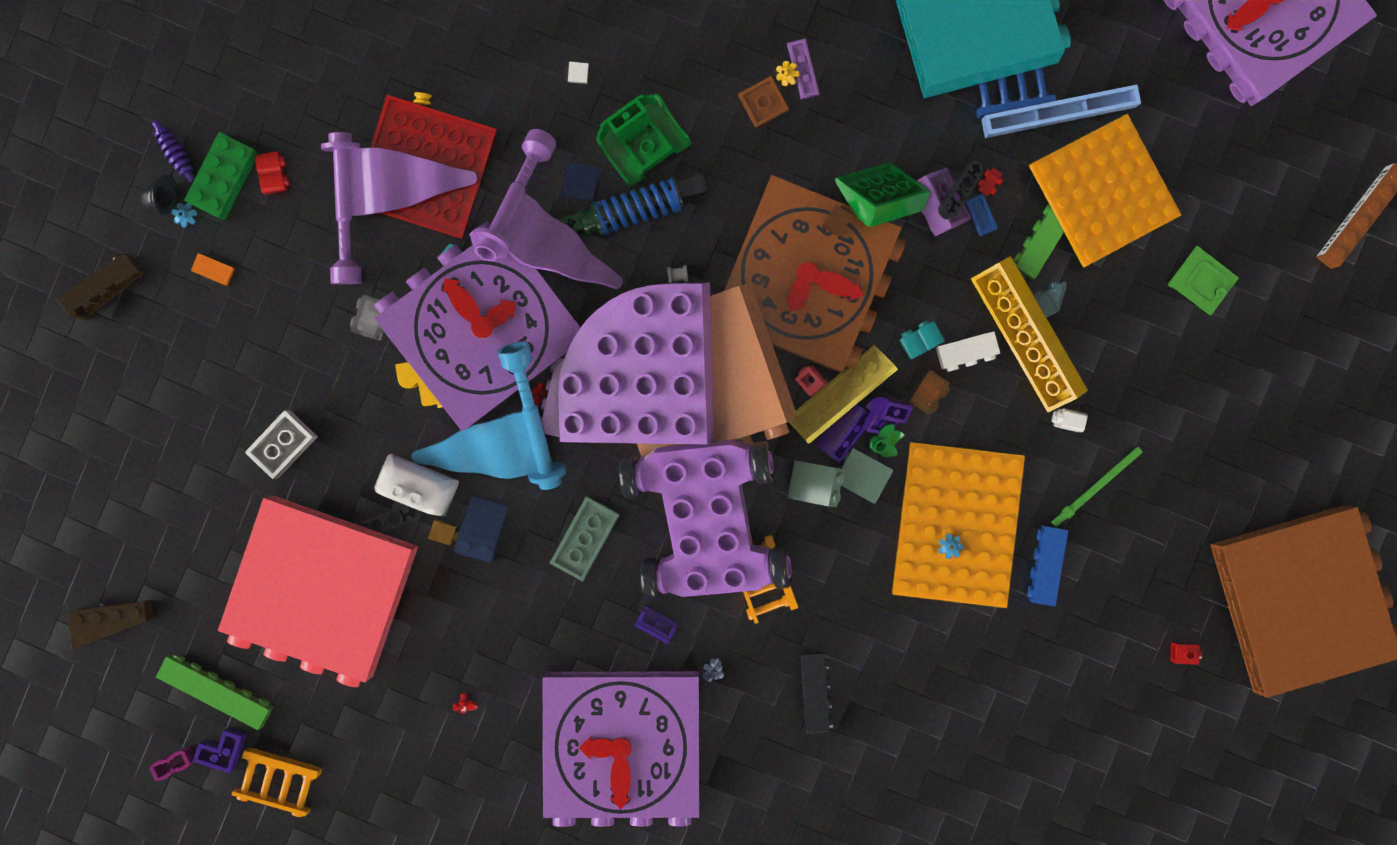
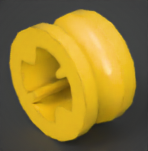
[413,92,432,106]

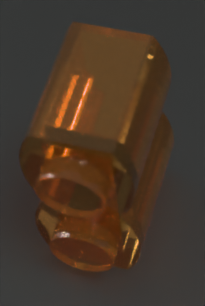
[908,370,950,415]

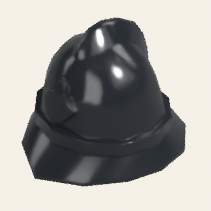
[141,175,179,215]

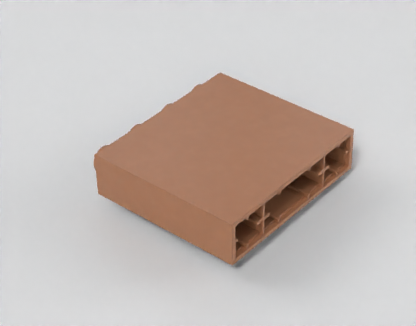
[637,283,798,456]

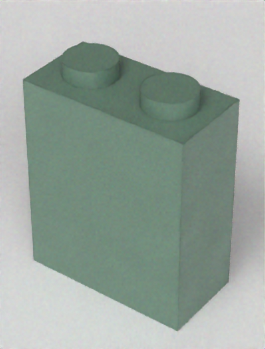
[837,448,893,504]
[788,460,844,507]

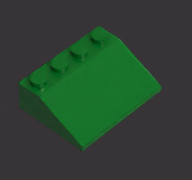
[835,162,930,227]

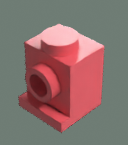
[795,366,829,396]

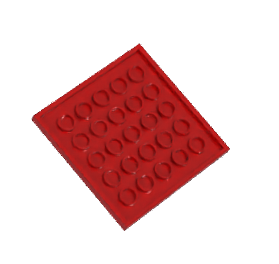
[370,95,498,240]

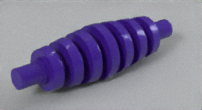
[152,120,195,184]

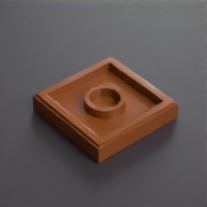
[738,76,790,129]

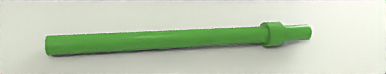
[1051,447,1143,528]

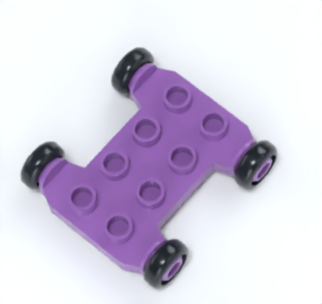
[618,439,793,601]

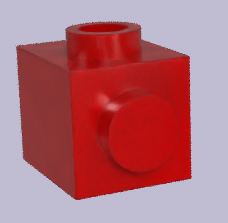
[1171,642,1202,665]

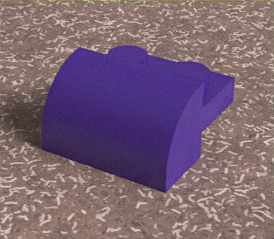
[862,397,914,434]

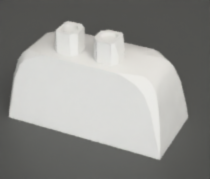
[374,454,459,516]

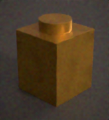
[428,519,459,546]

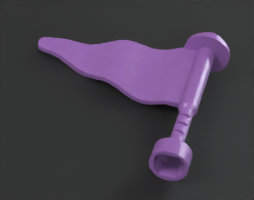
[471,129,623,289]
[321,132,477,284]

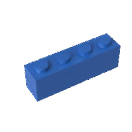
[1027,525,1068,606]

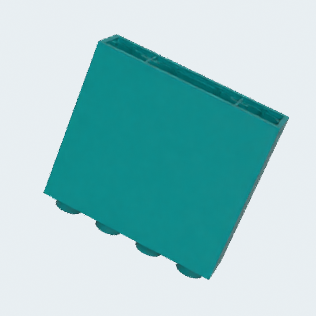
[896,0,1071,98]

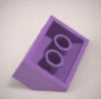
[917,167,972,236]

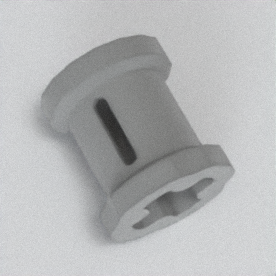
[667,265,688,283]

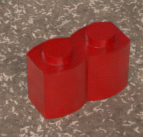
[255,151,290,195]

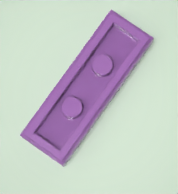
[787,38,820,100]

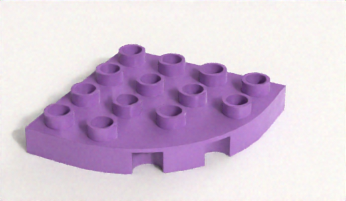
[558,282,715,445]

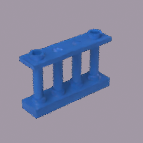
[976,67,1056,119]

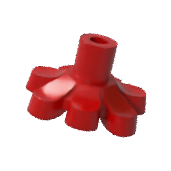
[530,383,548,407]
[453,693,478,714]

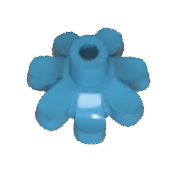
[172,203,197,228]
[938,534,964,559]

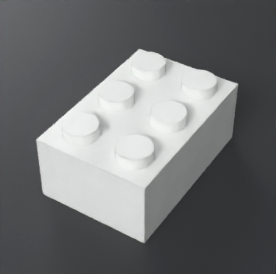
[245,410,318,479]

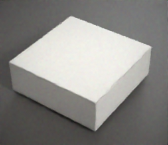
[568,62,589,84]

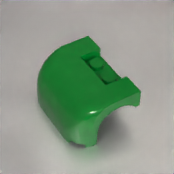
[596,94,692,188]

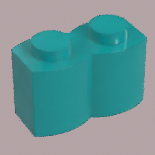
[899,320,945,360]

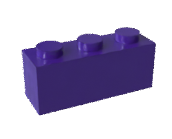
[816,404,869,464]

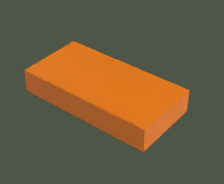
[191,253,235,286]

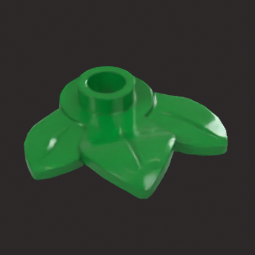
[869,424,905,457]

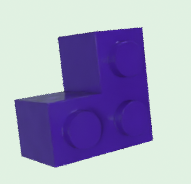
[193,727,248,774]

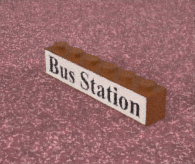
[1316,163,1397,269]

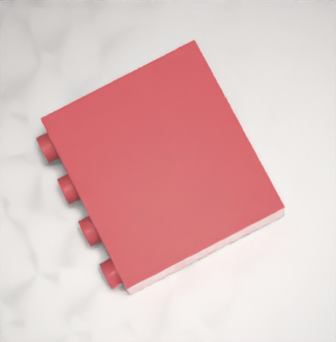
[218,496,418,687]

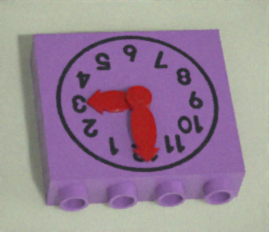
[1164,0,1377,106]
[374,221,580,432]
[543,671,699,827]

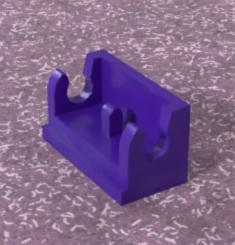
[634,605,678,644]

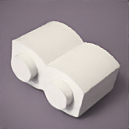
[1052,408,1088,432]

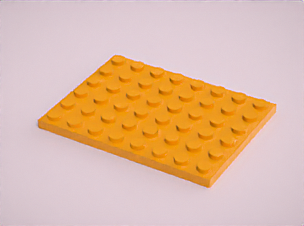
[892,442,1025,608]

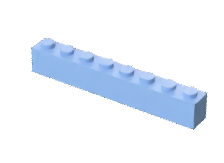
[981,85,1141,138]

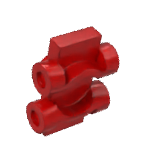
[977,168,1004,197]

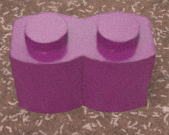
[149,747,195,781]

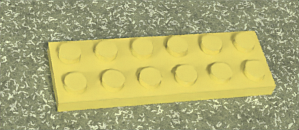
[789,345,898,444]

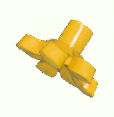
[776,61,800,86]

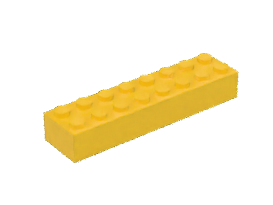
[971,256,1088,412]

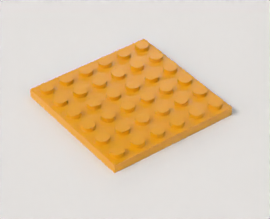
[1029,114,1181,268]

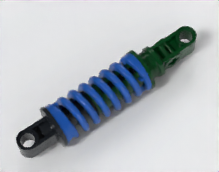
[557,174,712,237]

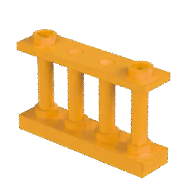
[743,534,798,624]
[232,747,322,817]

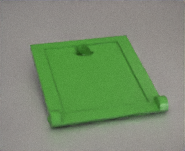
[1168,246,1239,315]

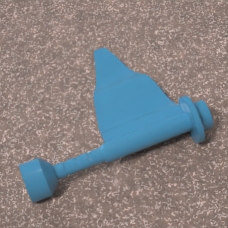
[411,342,567,490]

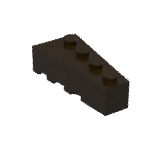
[56,253,144,320]
[67,600,153,650]

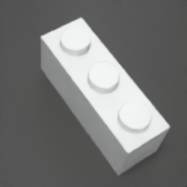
[936,331,1000,372]

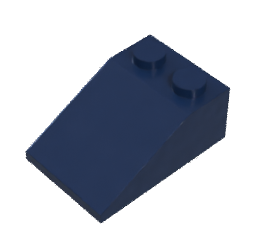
[454,496,509,563]

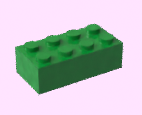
[184,132,259,221]

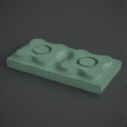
[550,496,620,581]

